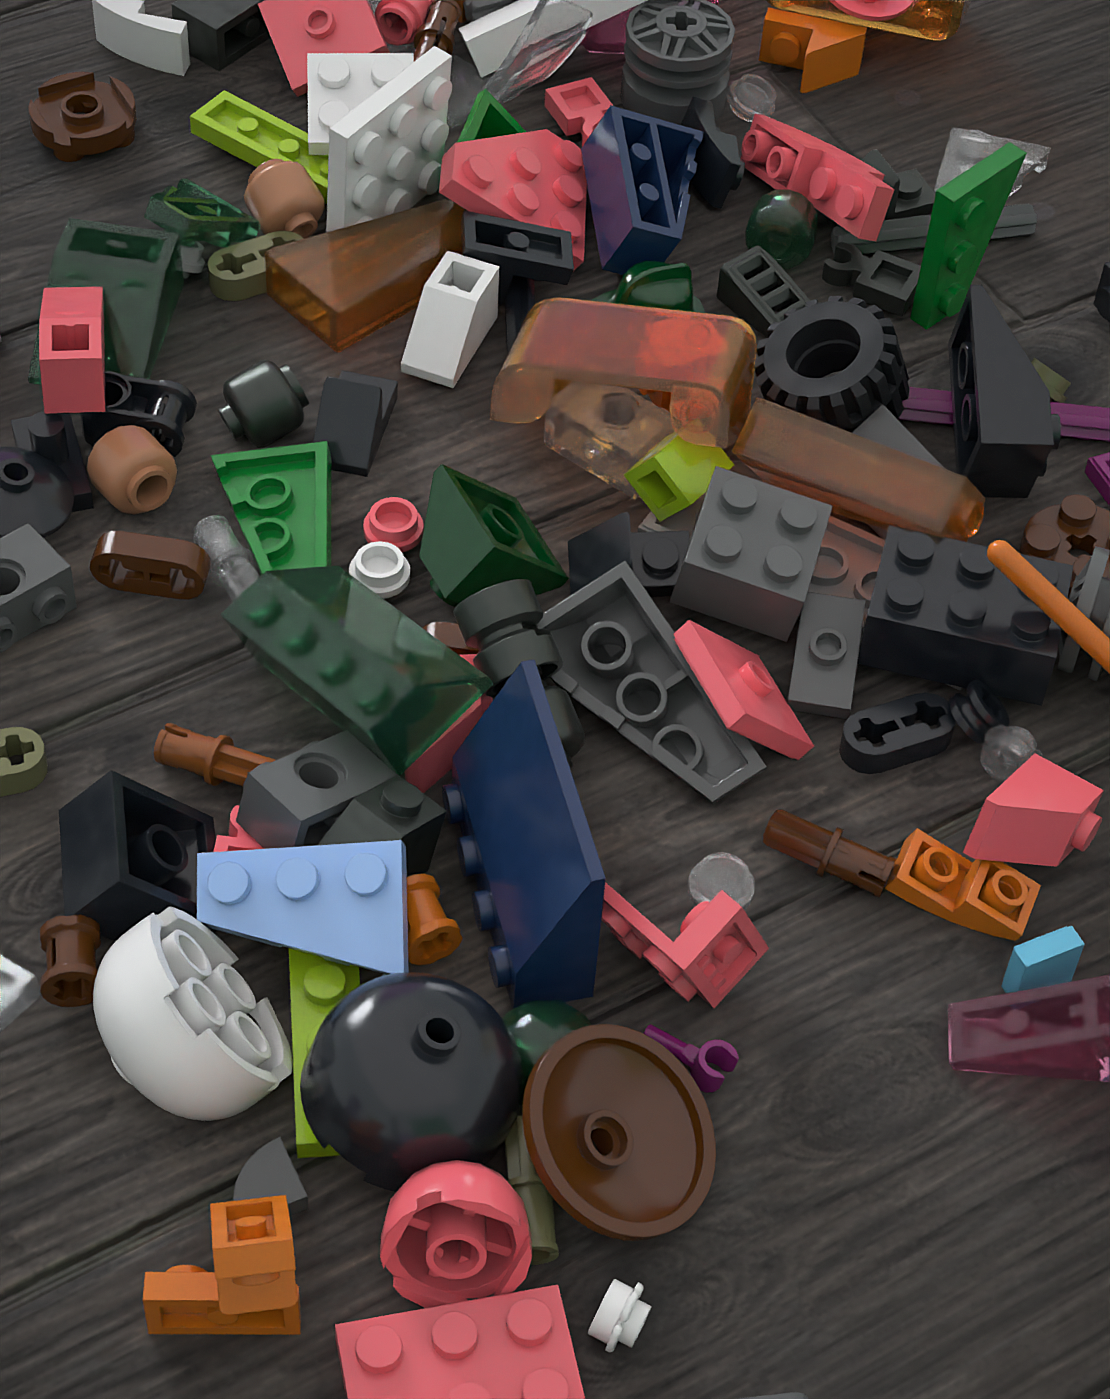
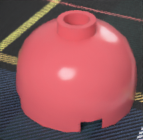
[380,1160,532,1308]

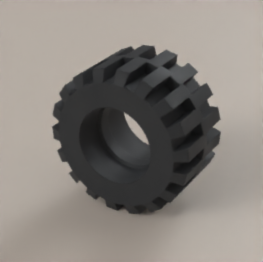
[754,296,910,453]

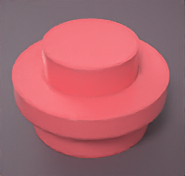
[363,497,424,552]

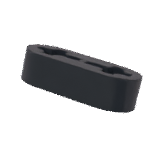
[839,692,956,774]

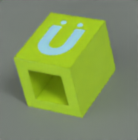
[624,418,734,522]

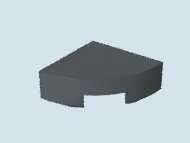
[233,1137,308,1216]

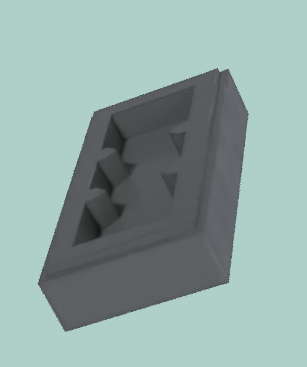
[787,592,866,719]

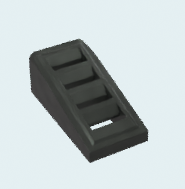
[716,245,811,338]

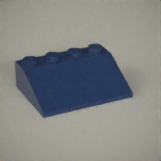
[442,659,606,1012]

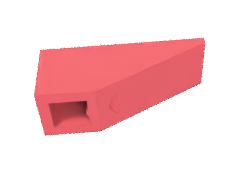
[39,287,105,414]

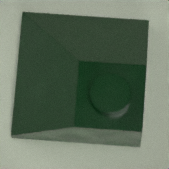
[419,464,569,607]

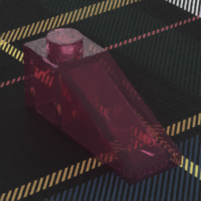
[948,975,1110,1082]

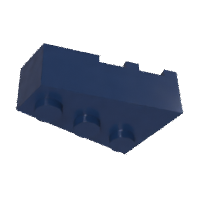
[581,105,704,275]

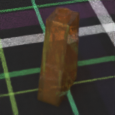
[265,198,468,353]
[732,397,986,542]

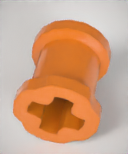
[407,874,463,965]

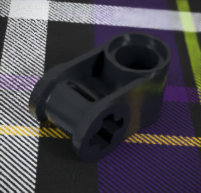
[80,371,197,457]

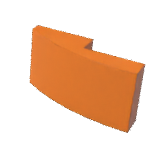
[885,828,1041,941]

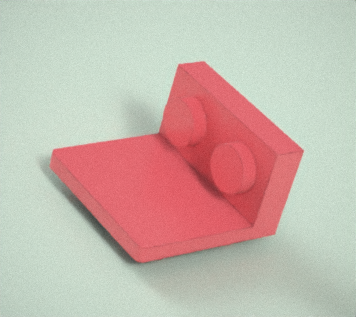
[601,882,769,1008]

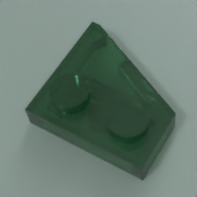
[144,178,260,247]

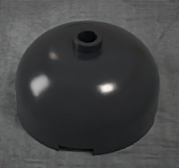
[300,972,523,1192]

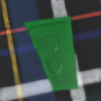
[910,142,1027,330]
[210,441,332,597]

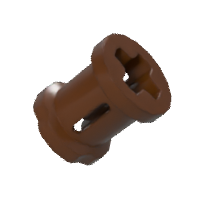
[40,915,101,1007]

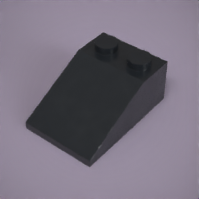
[948,285,1061,498]

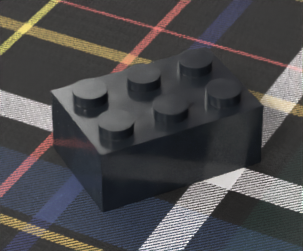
[857,525,1073,706]

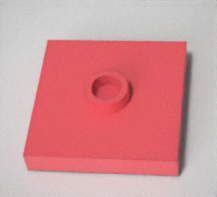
[258,0,390,97]
[673,620,814,760]

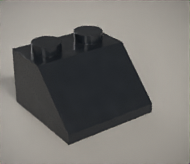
[59,770,217,942]

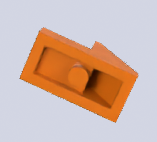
[759,7,867,93]
[210,1195,297,1315]
[143,1265,301,1335]

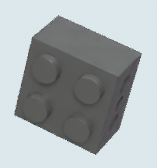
[670,466,833,642]

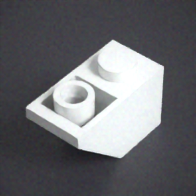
[401,251,499,388]

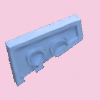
[197,840,409,975]

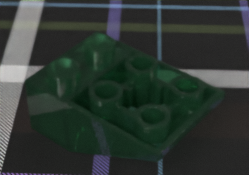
[28,218,184,385]

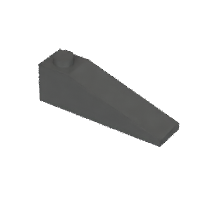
[537,561,767,804]

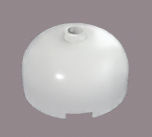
[93,906,293,1121]

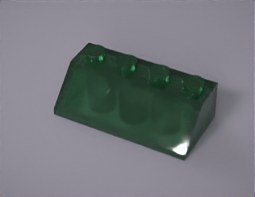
[221,566,493,776]

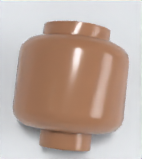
[244,159,325,239]
[87,425,177,515]

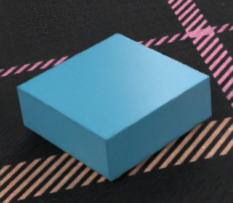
[1001,926,1085,1004]

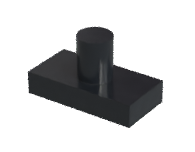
[11,411,94,512]

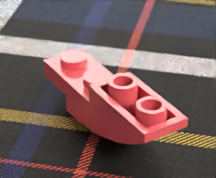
[740,113,895,242]

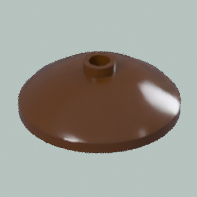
[522,1024,716,1241]

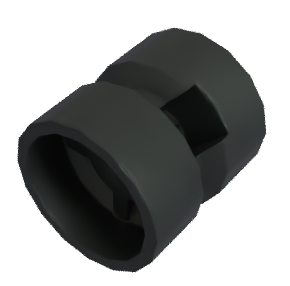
[453,579,563,697]

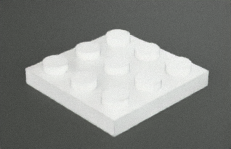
[325,46,452,265]

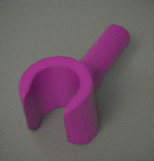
[643,1024,739,1093]

